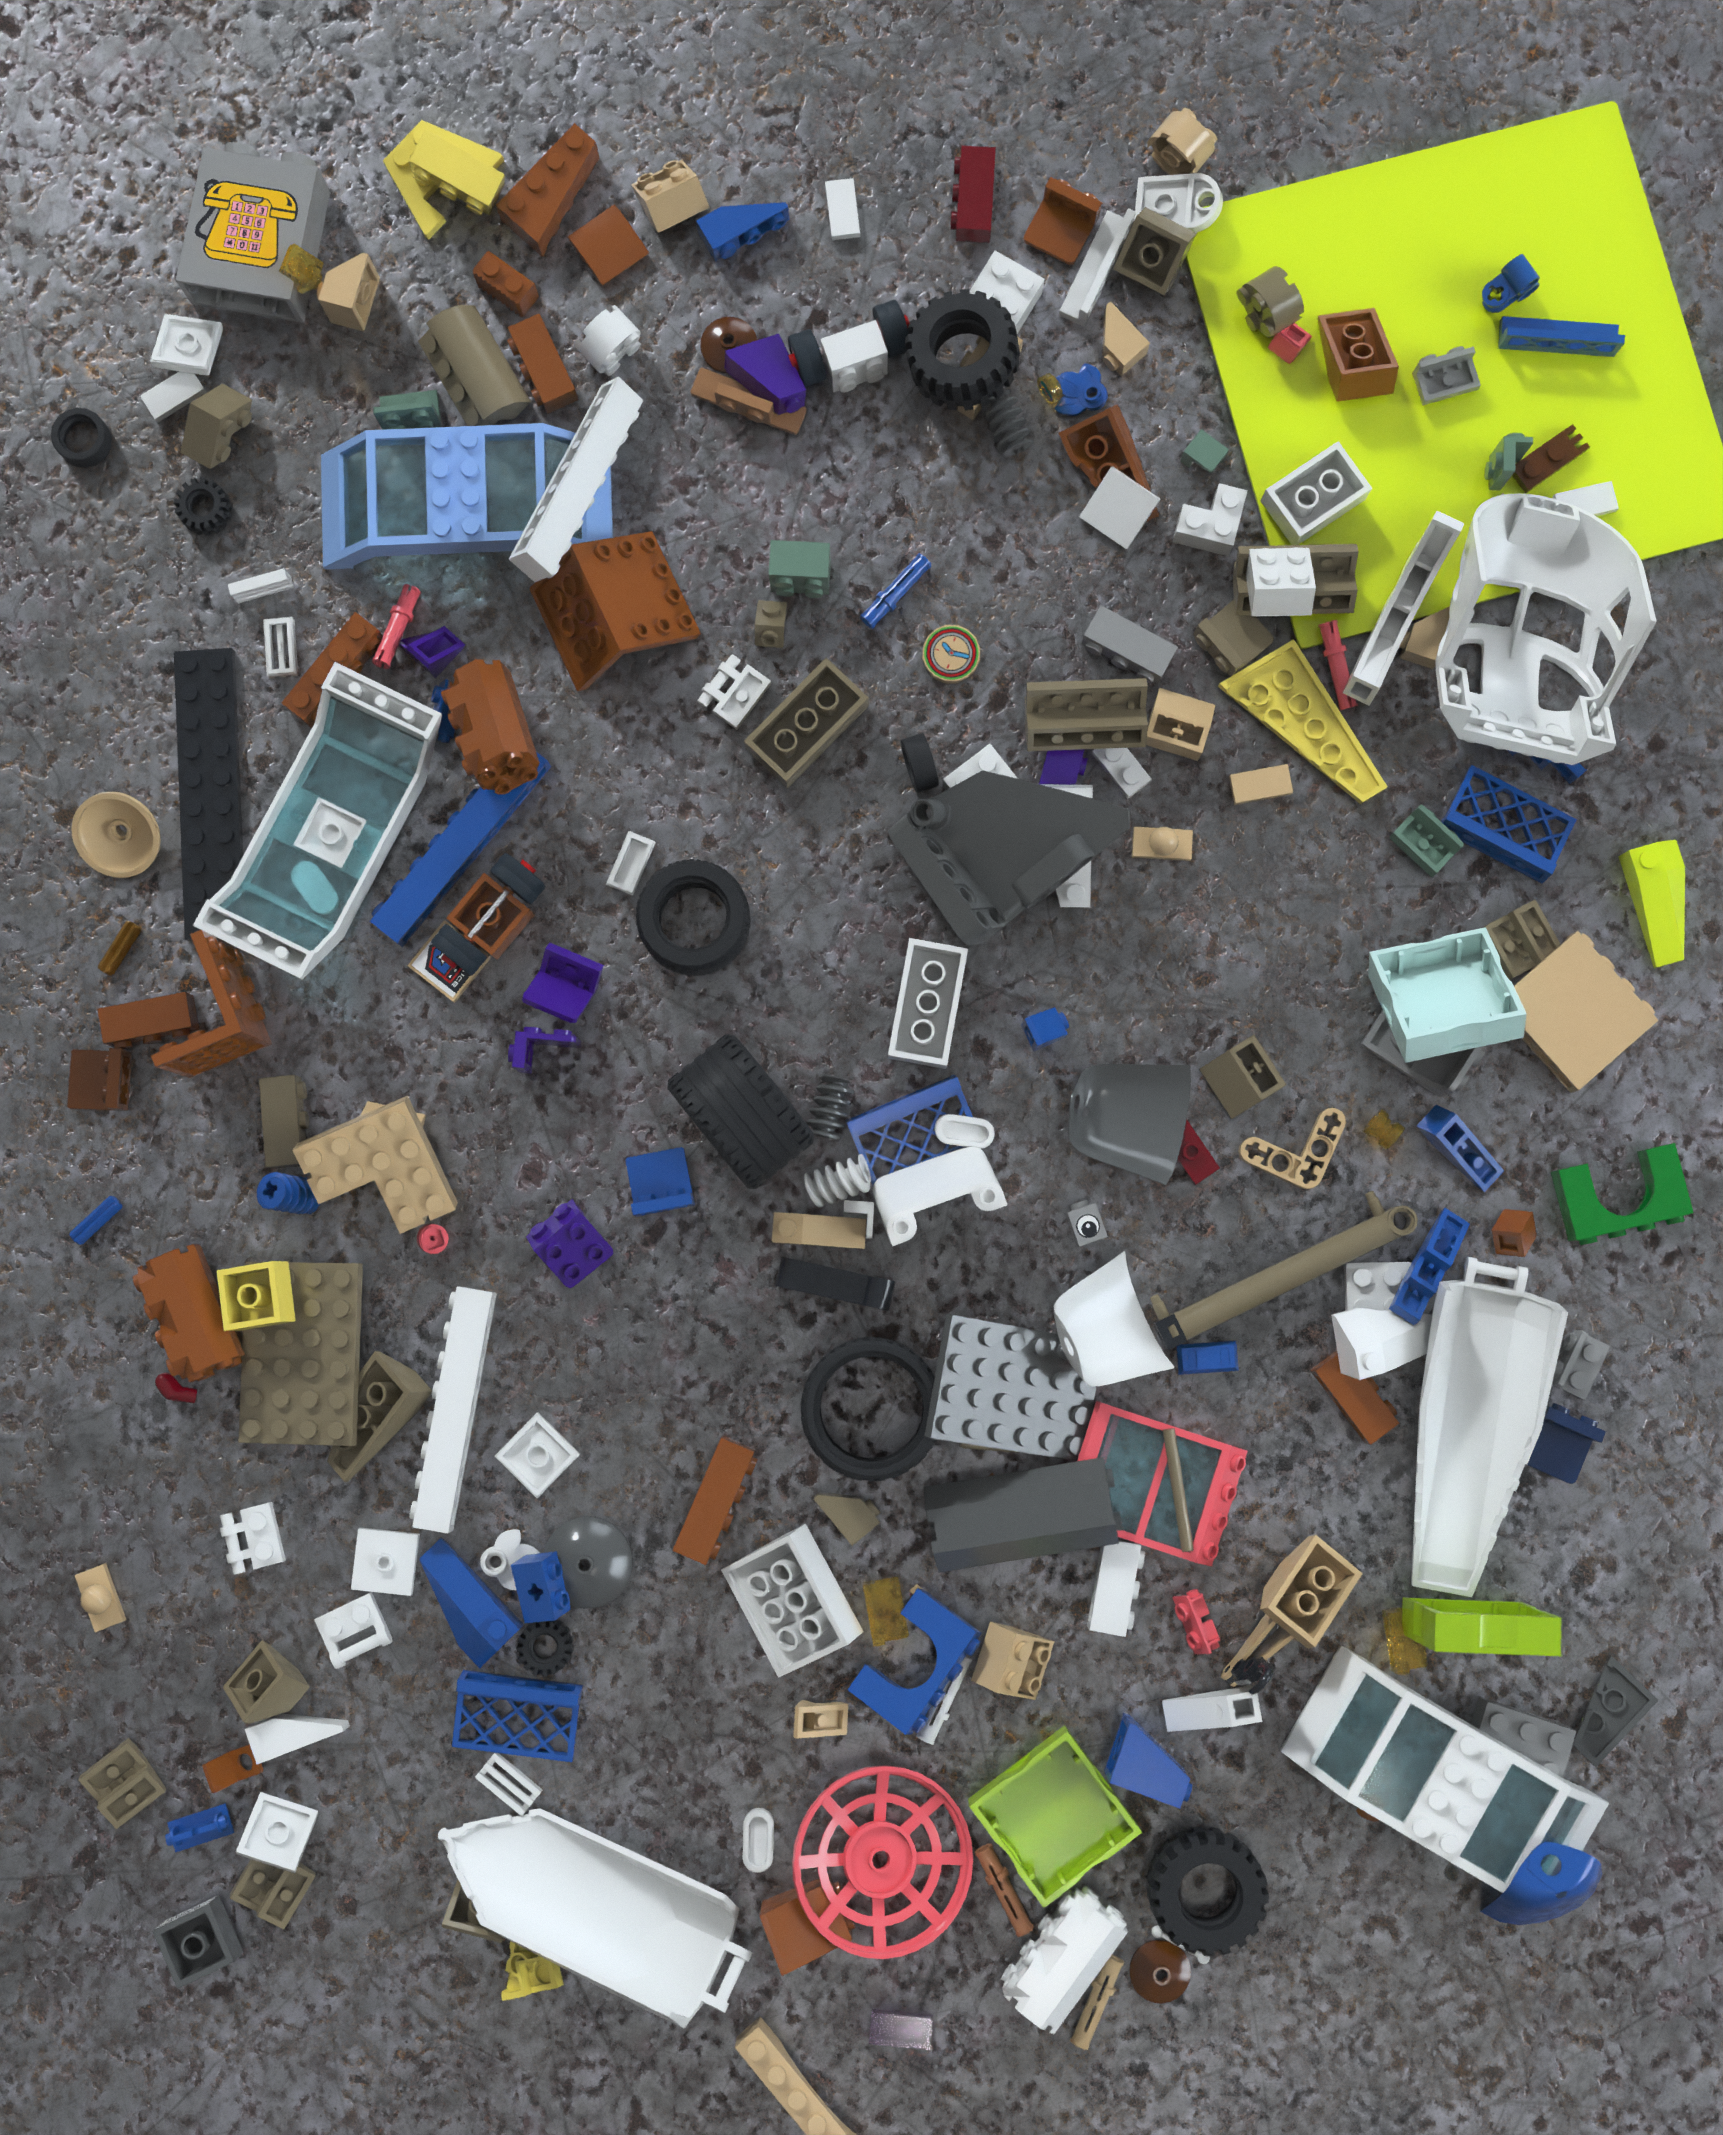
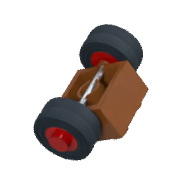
[431,853,546,976]

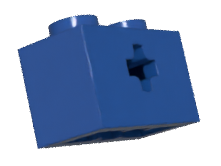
[510,1551,571,1623]

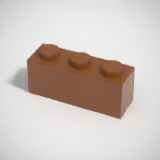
[507,313,579,414]
[97,992,199,1049]
[1310,1350,1399,1445]

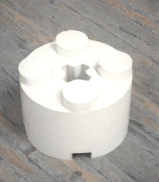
[575,305,641,376]

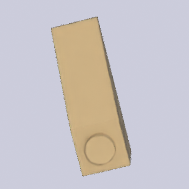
[772,1212,867,1249]

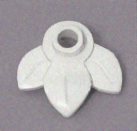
[480,1529,540,1590]

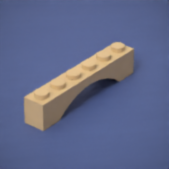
[735,2016,856,2135]

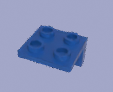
[625,1147,695,1217]

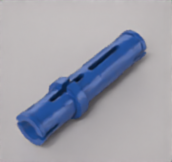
[860,553,932,629]

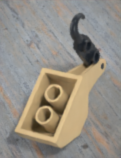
[1221,1535,1363,1695]

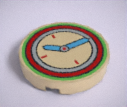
[922,625,980,684]

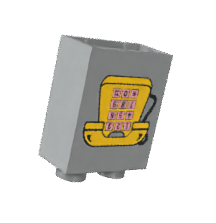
[176,142,330,323]

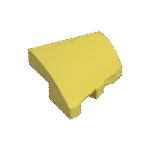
[501,1941,564,2001]

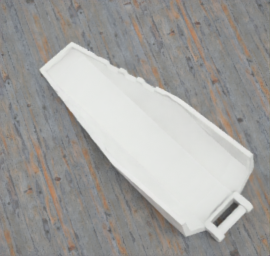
[1411,1257,1568,1597]

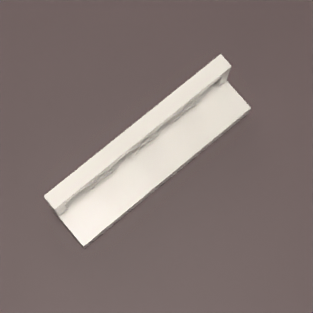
[1059,208,1136,327]

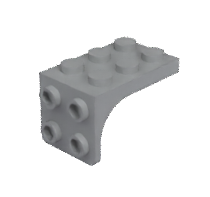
[1360,1010,1485,1097]

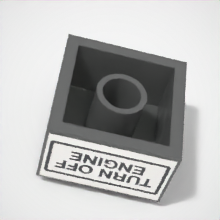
[152,1895,243,1989]

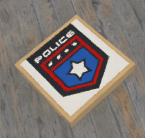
[407,920,492,1003]

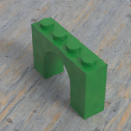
[1550,1143,1694,1245]

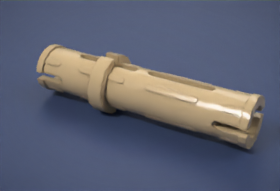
[1070,1954,1124,2050]

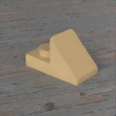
[794,1700,848,1739]

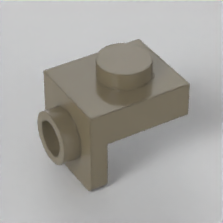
[755,600,787,648]

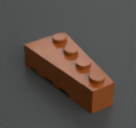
[496,123,600,257]

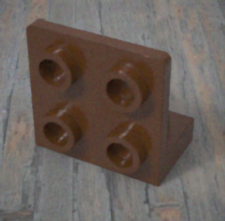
[67,1048,132,1111]

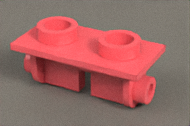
[1172,1588,1220,1655]

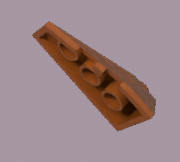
[1058,404,1159,522]

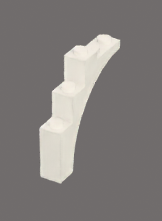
[1343,511,1464,706]

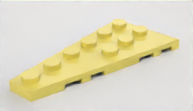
[1218,639,1388,804]

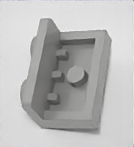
[1412,346,1481,405]

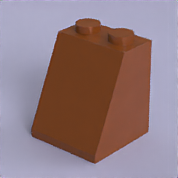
[759,1874,856,1976]

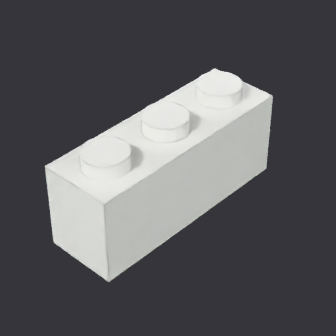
[1087,1539,1145,1637]

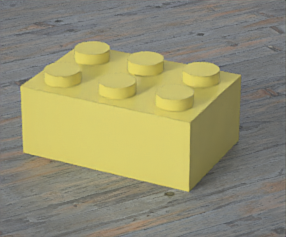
[409,129,505,216]

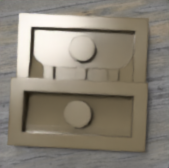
[1482,899,1561,980]
[78,1738,166,1829]
[230,1859,316,1929]

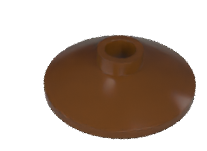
[700,317,757,373]
[1129,1939,1191,2003]

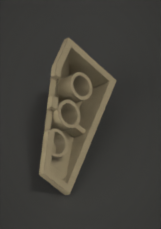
[327,1351,432,1482]

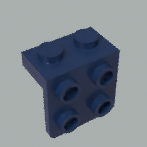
[1526,1403,1606,1484]

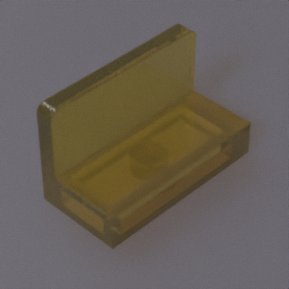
[863,1577,909,1647]
[1382,1607,1428,1675]

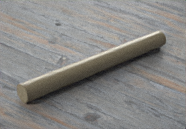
[1163,1428,1194,1552]

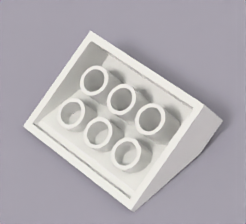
[721,1524,864,1678]

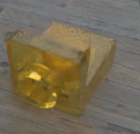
[279,244,324,294]

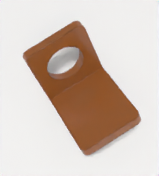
[202,1744,263,1794]

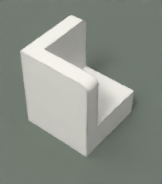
[844,1200,874,1239]

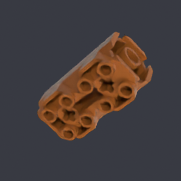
[441,659,540,795]
[132,1244,245,1383]

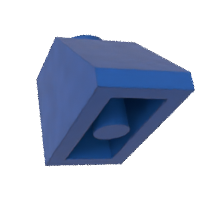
[1021,1007,1070,1052]

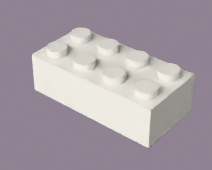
[888,938,968,1069]

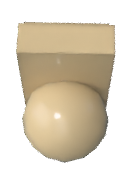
[1132,827,1193,861]
[75,1563,126,1632]

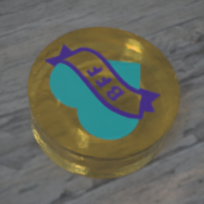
[1037,373,1063,404]

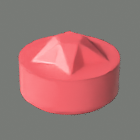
[417,1223,449,1254]

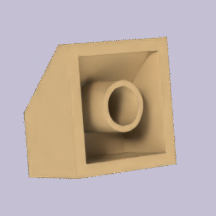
[317,253,380,332]

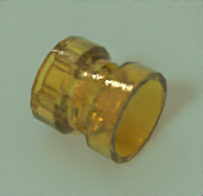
[1362,1109,1405,1150]

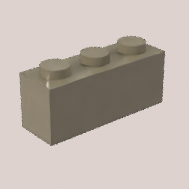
[259,1075,309,1169]

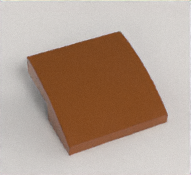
[567,204,649,286]

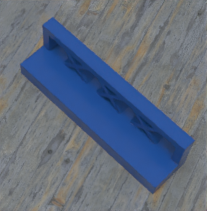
[1498,316,1625,357]

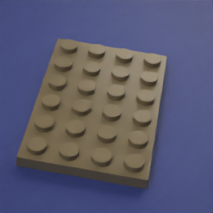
[238,1262,363,1446]

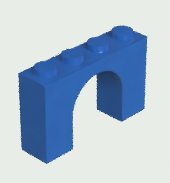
[848,1588,981,1735]

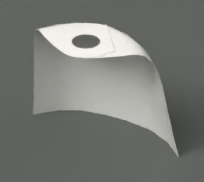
[1054,1251,1175,1387]

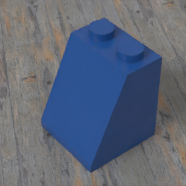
[1104,1713,1192,1809]

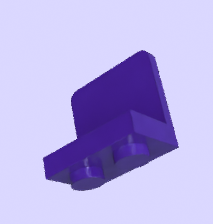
[522,942,604,1023]
[508,1027,581,1074]
[526,1199,613,1288]

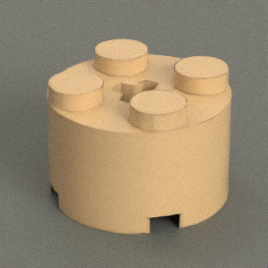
[1147,108,1217,175]

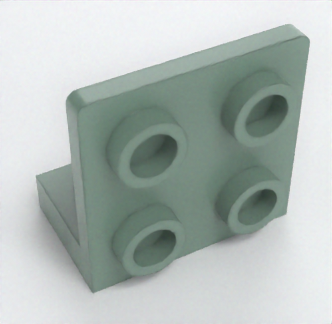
[373,390,442,430]

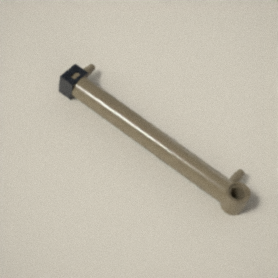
[1150,1191,1418,1350]

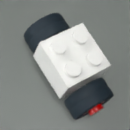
[788,300,910,393]

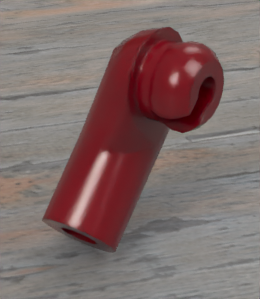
[155,1372,197,1403]

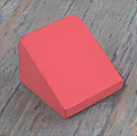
[1268,323,1312,364]

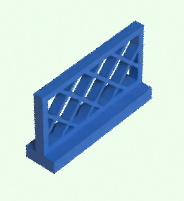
[1441,765,1577,884]
[845,1075,973,1186]
[452,1670,583,1762]

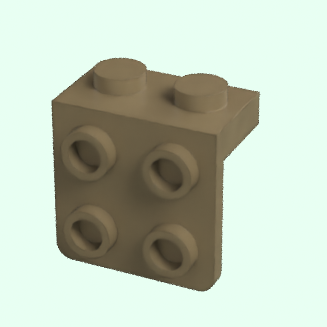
[1193,600,1274,677]

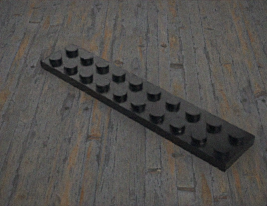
[174,648,246,941]

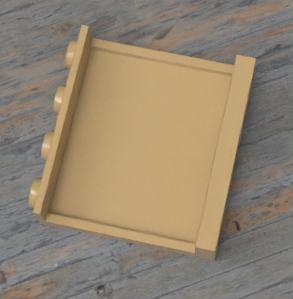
[1514,931,1658,1093]

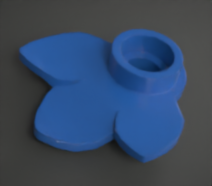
[1055,363,1108,416]

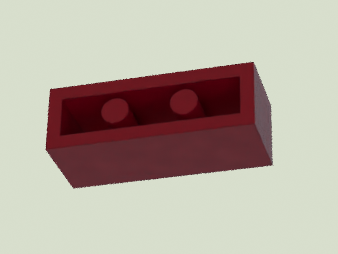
[950,145,996,243]

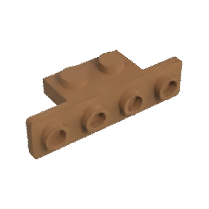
[691,368,807,435]

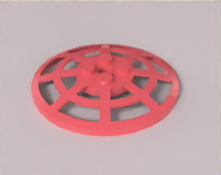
[792,1765,973,1959]

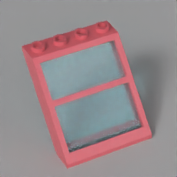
[1077,1401,1248,1567]

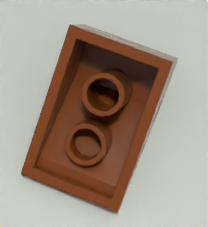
[1318,308,1399,401]

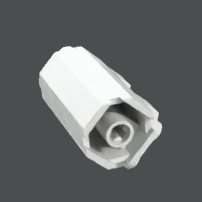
[1001,1885,1128,2034]

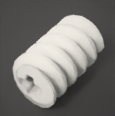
[804,1154,871,1207]

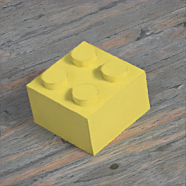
[217,1261,296,1331]

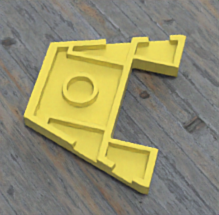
[383,120,504,240]

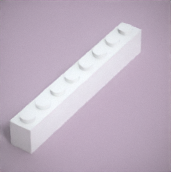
[509,376,643,582]
[409,1287,497,1533]

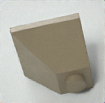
[223,1640,310,1724]

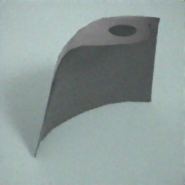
[1068,1064,1191,1185]

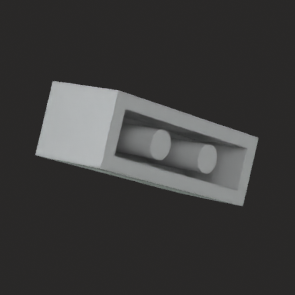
[1081,605,1178,684]

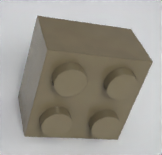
[1113,207,1197,295]

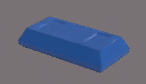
[1176,1341,1239,1375]

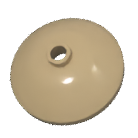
[71,792,161,878]

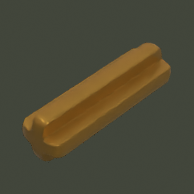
[98,921,141,976]

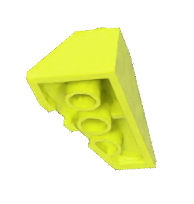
[1618,840,1685,968]

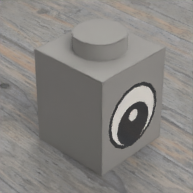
[1065,1200,1108,1247]

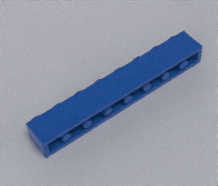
[370,752,551,947]

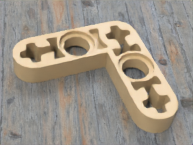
[1238,1108,1346,1189]

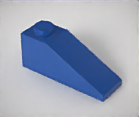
[1417,1105,1504,1192]

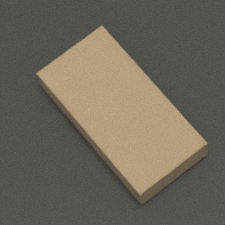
[1229,764,1293,805]

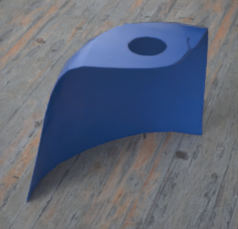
[1480,1842,1602,1925]

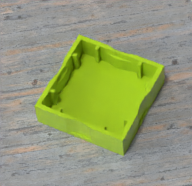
[1402,1597,1561,1656]
[968,1725,1142,1908]

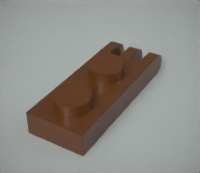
[1512,424,1591,493]

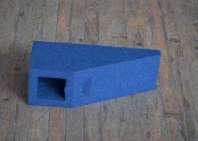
[696,202,789,261]

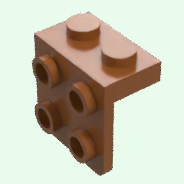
[1024,177,1102,265]

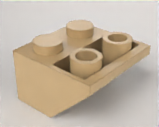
[631,160,710,233]
[1146,688,1215,761]
[971,1622,1054,1700]

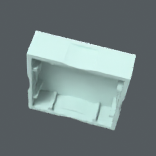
[1368,927,1527,1063]

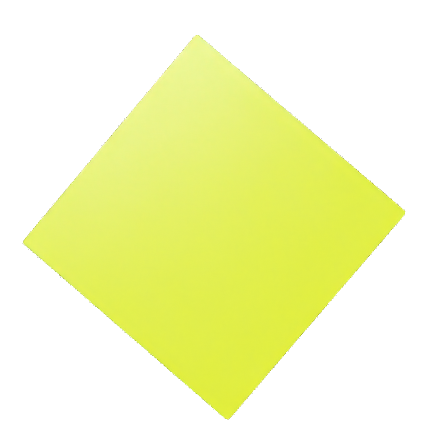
[1186,101,1723,649]

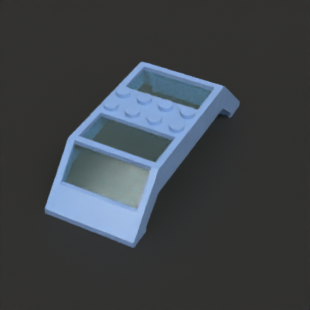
[321,423,613,570]

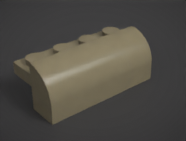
[418,305,531,426]
[1233,544,1359,615]
[1025,678,1148,751]

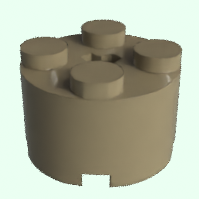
[1237,266,1304,338]

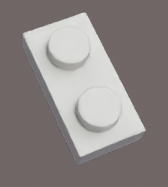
[1092,748,1152,799]

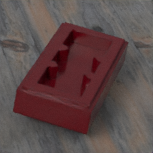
[1177,1119,1220,1185]

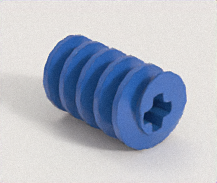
[257,1172,320,1215]

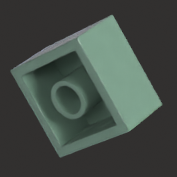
[769,540,831,598]

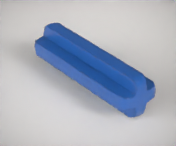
[69,1196,122,1245]

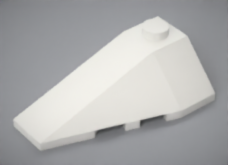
[1331,1308,1432,1380]

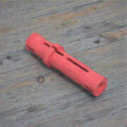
[372,584,421,669]
[1318,620,1358,711]

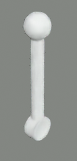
[1151,1925,1210,1964]

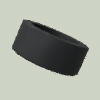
[51,407,112,468]
[900,733,939,793]

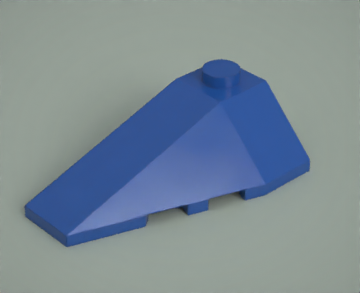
[419,1537,524,1668]

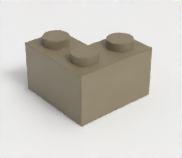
[180,383,252,469]

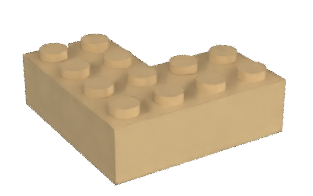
[293,1095,458,1234]

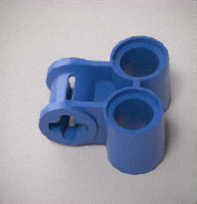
[1482,254,1540,313]

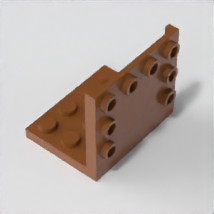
[529,531,701,691]
[151,929,272,1078]

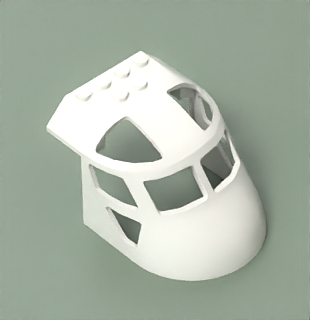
[1436,493,1657,765]

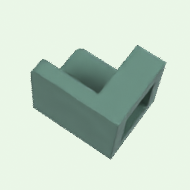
[1180,429,1229,473]

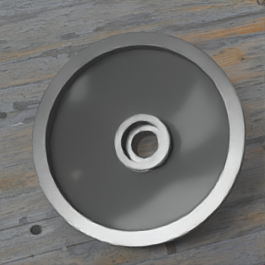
[543,1516,633,1609]

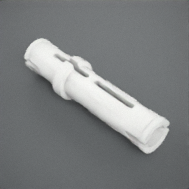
[916,1657,972,1745]

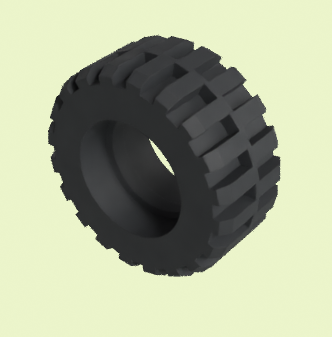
[905,289,1020,411]
[1146,1827,1269,1956]

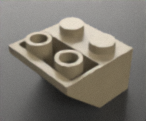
[1199,1035,1287,1119]

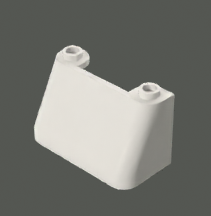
[872,1146,1007,1246]

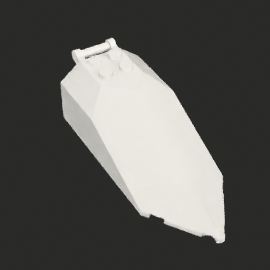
[438,1808,753,2028]

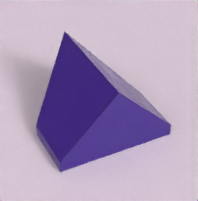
[398,626,465,679]

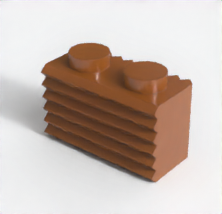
[473,251,539,317]

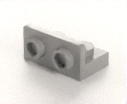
[1552,1330,1611,1400]

